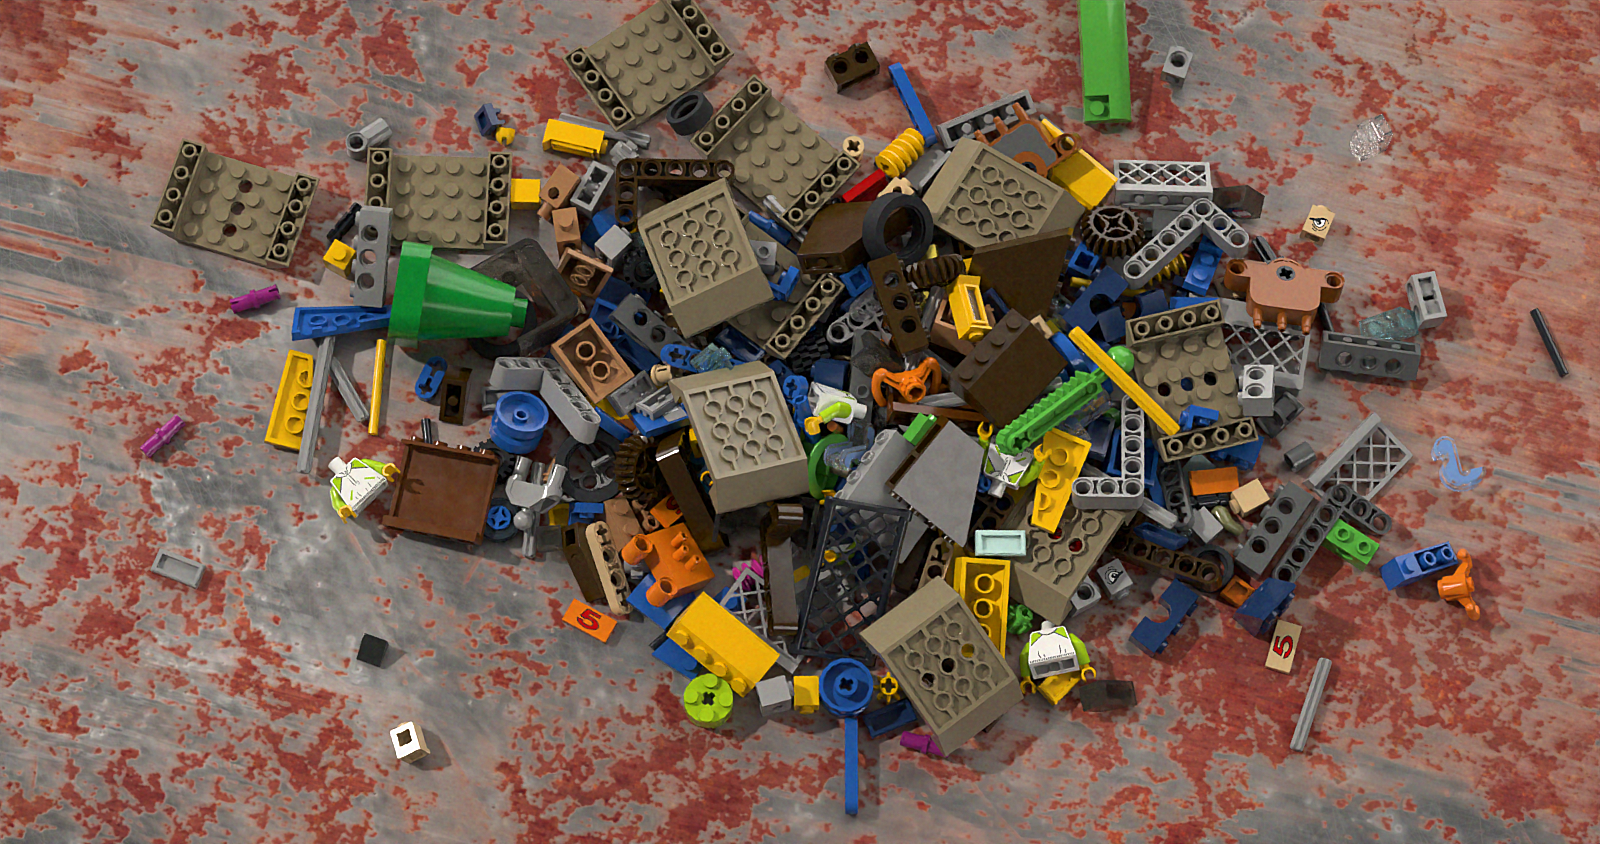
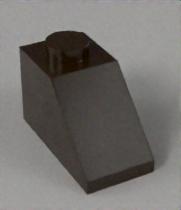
[439,365,473,425]

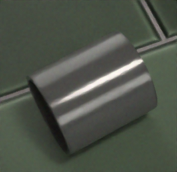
[1284,441,1317,473]

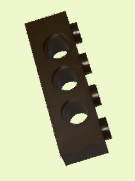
[867,253,931,359]

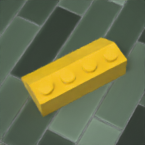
[1028,118,1118,216]
[953,557,1010,660]
[666,591,780,698]

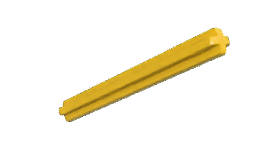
[1068,326,1180,436]

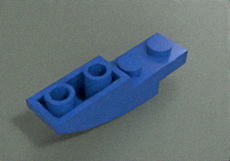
[1182,218,1236,296]

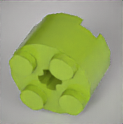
[683,673,733,728]

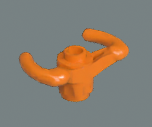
[871,357,942,407]
[1438,548,1480,621]

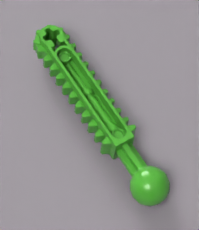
[996,346,1135,457]

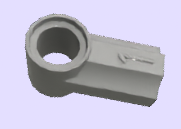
[346,117,393,160]

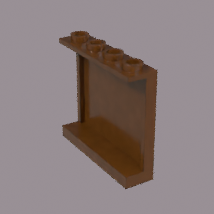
[885,337,989,435]
[382,436,501,546]

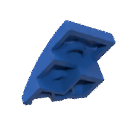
[588,275,653,341]
[626,571,696,631]

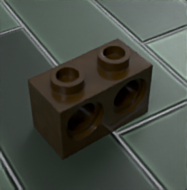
[824,41,880,94]

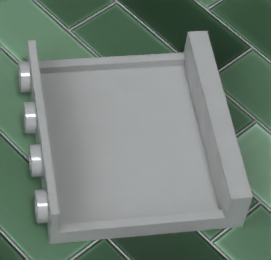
[834,429,928,564]

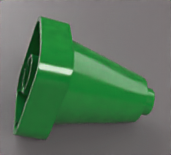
[388,241,528,349]

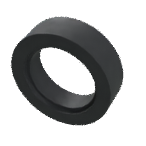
[862,192,933,267]
[467,290,538,361]
[555,430,621,503]

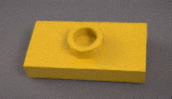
[1036,665,1088,706]

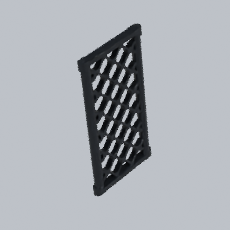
[788,496,913,666]

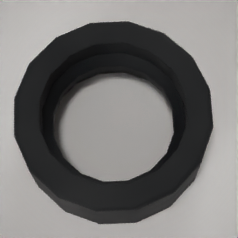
[666,91,714,136]
[1186,544,1234,594]

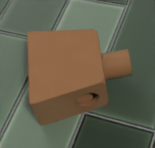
[536,163,582,221]
[552,207,583,260]

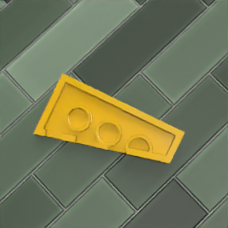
[264,349,313,452]
[1031,427,1092,534]

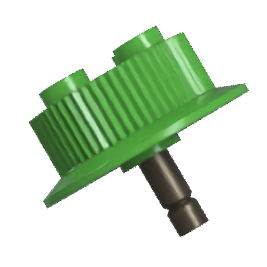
[801,433,854,500]

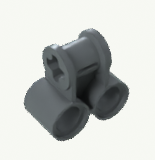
[1255,391,1305,439]

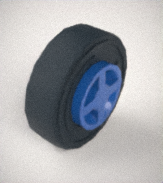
[484,498,519,542]

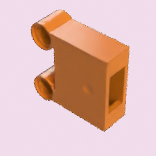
[621,522,715,607]

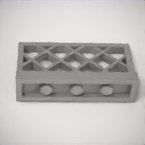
[1113,159,1213,210]
[1206,318,1311,391]
[1302,412,1413,523]
[719,567,824,675]

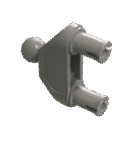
[505,456,568,530]

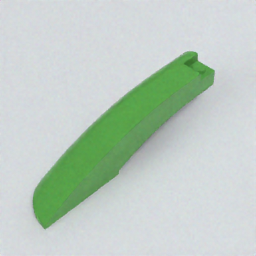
[1076,0,1132,124]

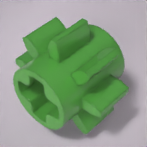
[1006,604,1033,635]

